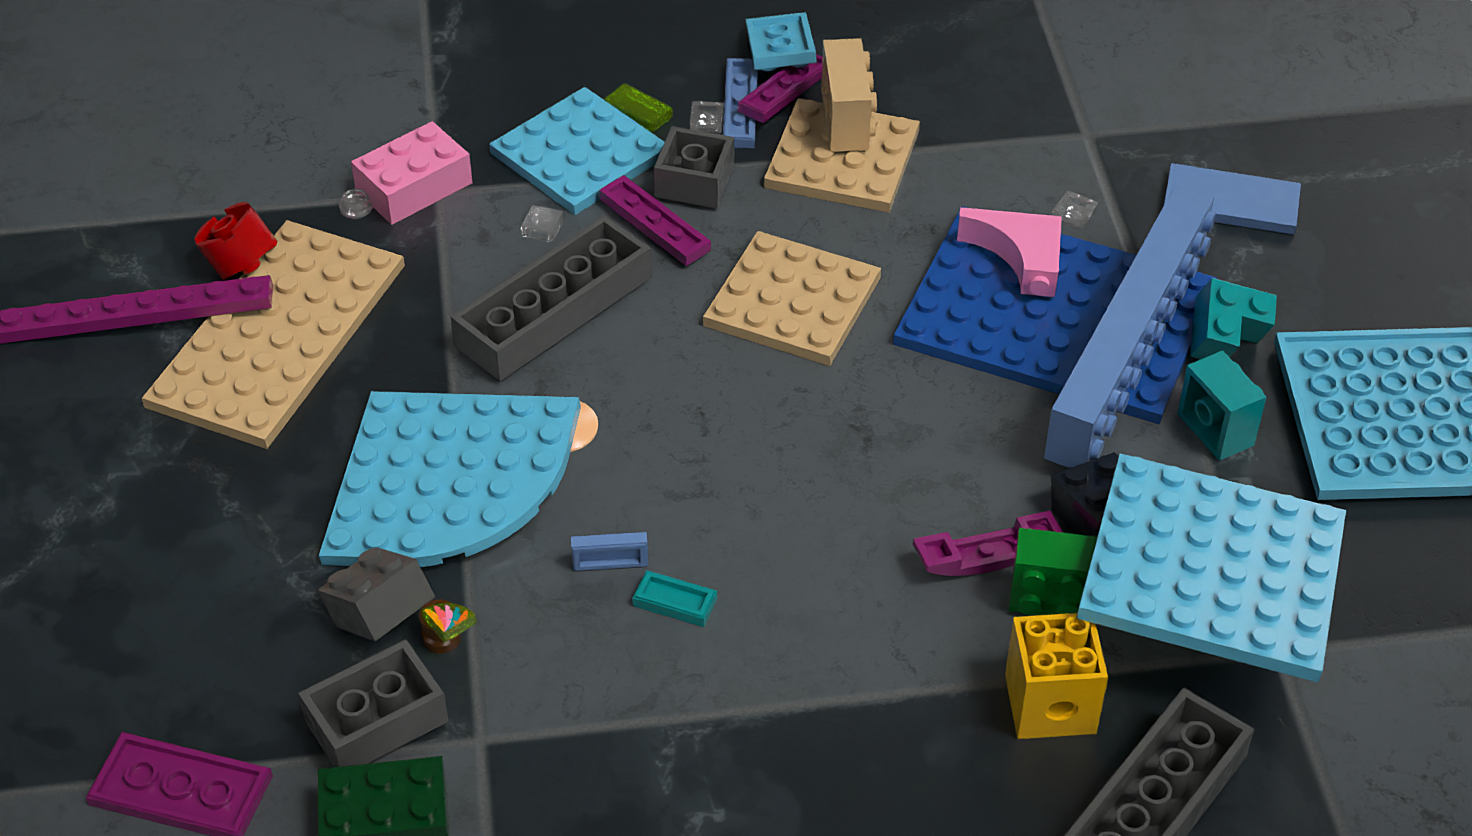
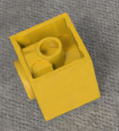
[1005,613,1108,739]

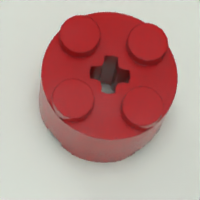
[194,202,278,279]

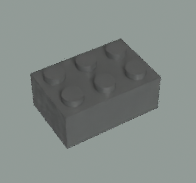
[298,640,449,767]

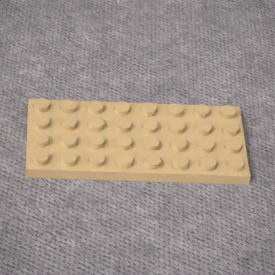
[142,220,405,449]

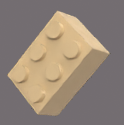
[821,38,877,152]

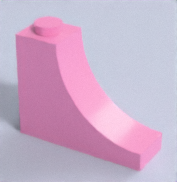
[957,207,1062,297]

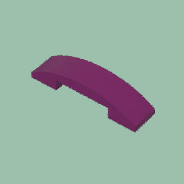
[912,511,1063,576]

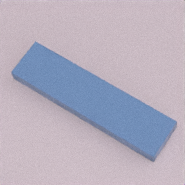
[723,58,757,148]

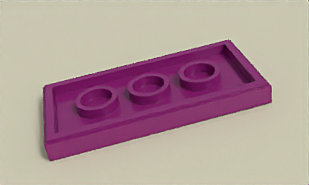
[86,732,273,836]

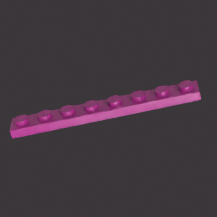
[0,275,273,344]

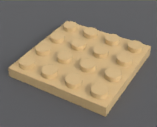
[764,98,920,213]
[703,231,881,366]

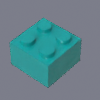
[1177,350,1266,461]

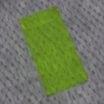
[604,83,673,132]

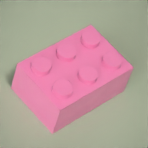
[351,121,472,225]

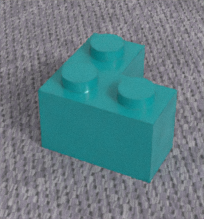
[1190,278,1277,359]

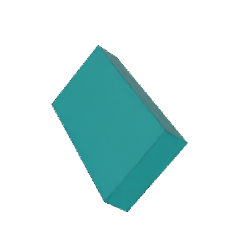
[632,570,718,627]

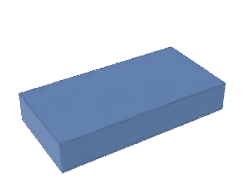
[571,532,648,571]

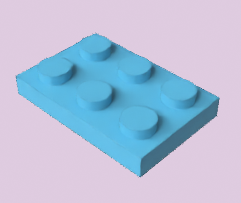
[746,12,817,71]

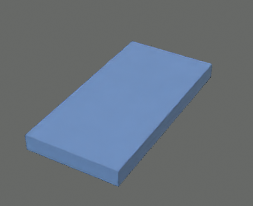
[1164,163,1301,235]

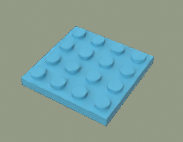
[489,87,665,215]

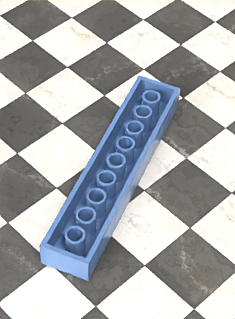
[1044,185,1216,468]

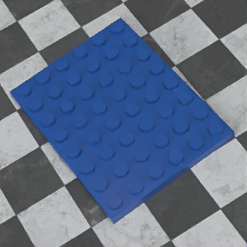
[893,206,1218,424]

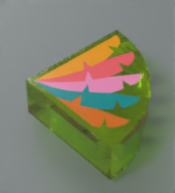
[421,603,477,643]

